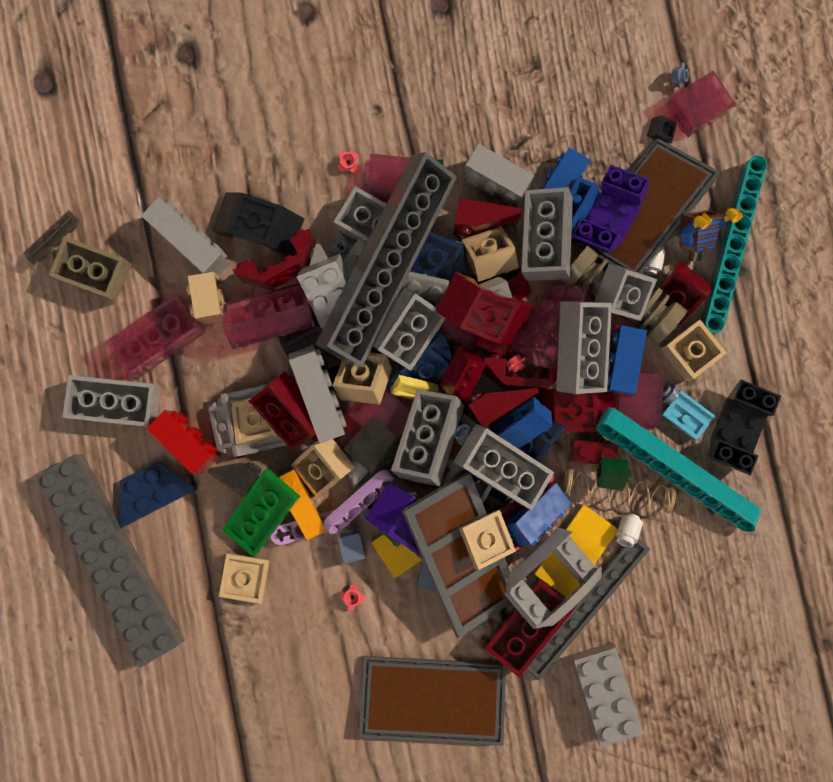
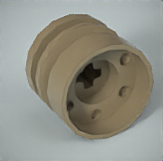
[560,245,608,302]
[629,287,687,344]

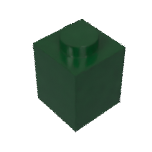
[596,457,631,491]

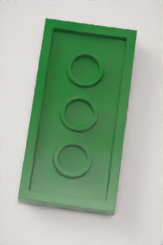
[222,468,301,557]

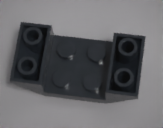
[212,192,305,256]
[275,310,340,393]
[709,379,781,476]

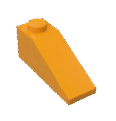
[279,470,327,541]

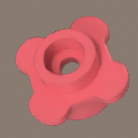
[338,152,359,173]
[506,354,527,374]
[340,584,365,610]

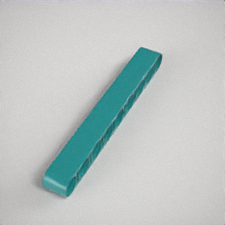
[701,155,767,335]
[596,408,761,532]

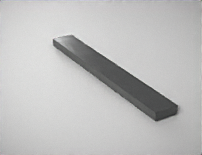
[526,539,650,681]

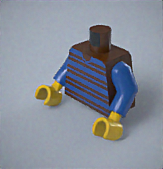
[679,208,743,262]

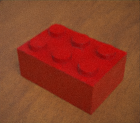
[146,410,220,475]

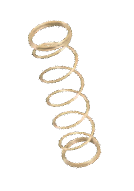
[563,468,676,513]

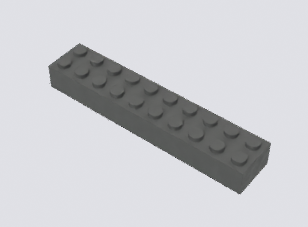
[315,152,457,367]
[36,454,185,668]

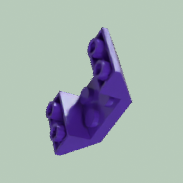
[571,165,650,253]
[364,482,423,560]

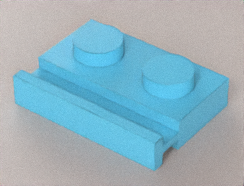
[661,390,715,441]

